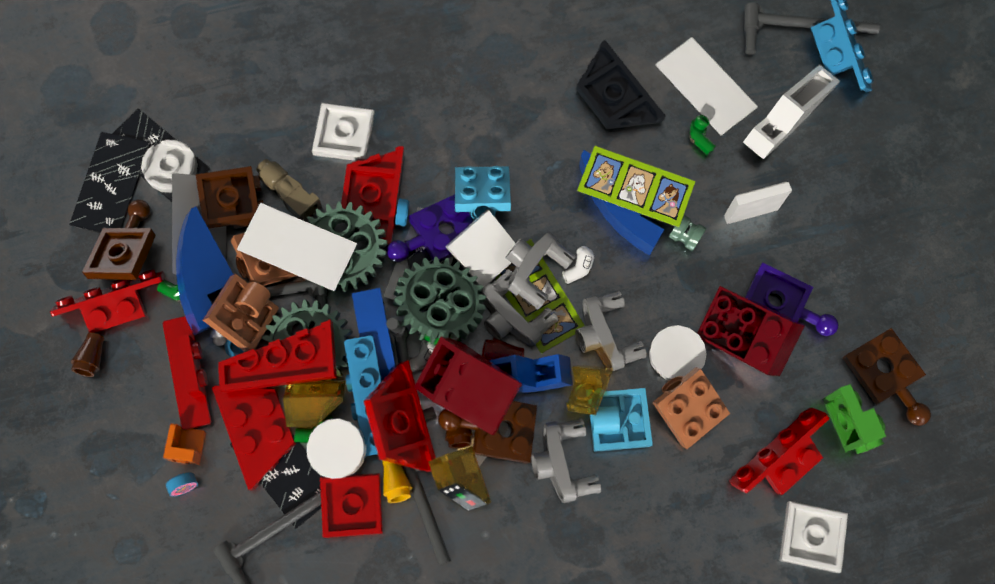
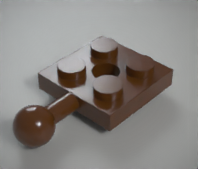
[82,199,156,280]
[843,328,931,426]
[438,401,537,463]

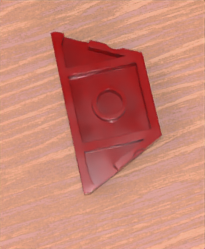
[341,146,405,247]
[363,360,439,472]
[212,385,296,491]

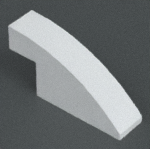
[743,65,840,160]

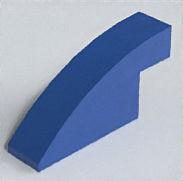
[579,150,664,256]
[176,207,234,336]
[352,288,397,382]
[489,354,573,394]

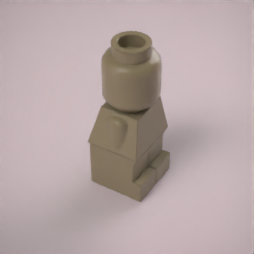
[256,159,322,222]

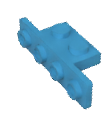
[811,0,874,92]
[344,335,381,456]

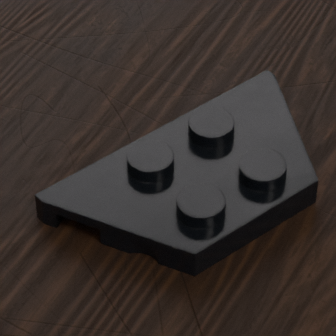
[576,40,666,129]

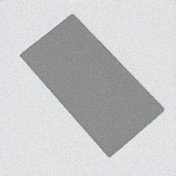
[172,173,227,275]

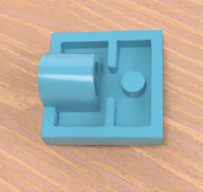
[455,166,511,220]
[587,388,653,452]

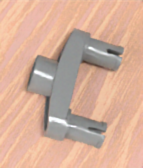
[505,232,576,310]
[480,269,558,347]
[575,290,647,371]
[531,418,601,503]

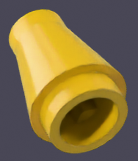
[382,461,412,503]

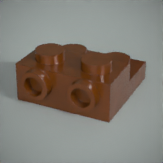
[196,166,264,229]

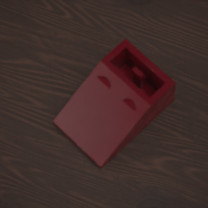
[697,286,805,376]
[414,336,522,435]

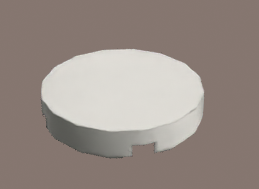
[141,140,198,193]
[649,325,707,381]
[307,419,367,479]

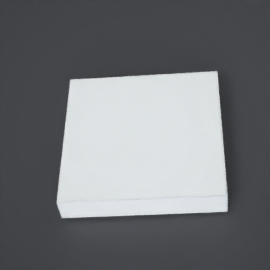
[312,103,375,161]
[724,181,792,224]
[445,210,516,287]
[779,501,848,573]

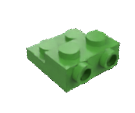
[823,384,886,454]

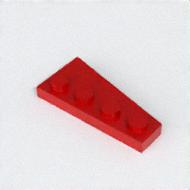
[218,320,337,393]

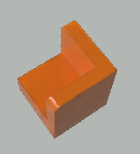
[163,423,206,466]

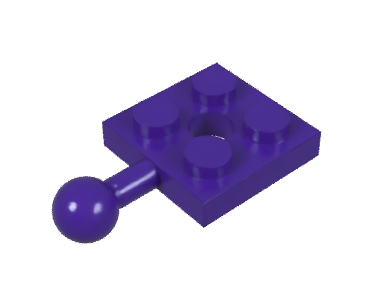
[387,194,473,263]
[745,262,839,336]

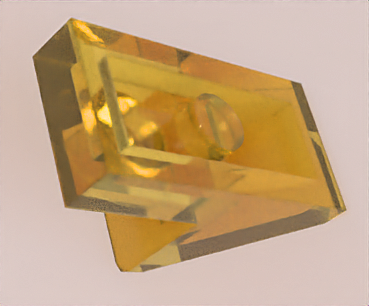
[566,365,612,415]

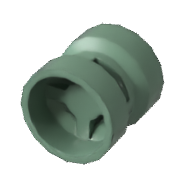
[669,215,707,251]

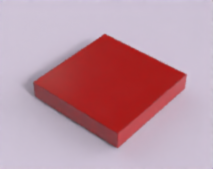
[320,473,383,538]

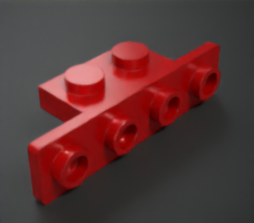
[50,269,165,333]
[162,316,211,430]
[729,407,830,496]

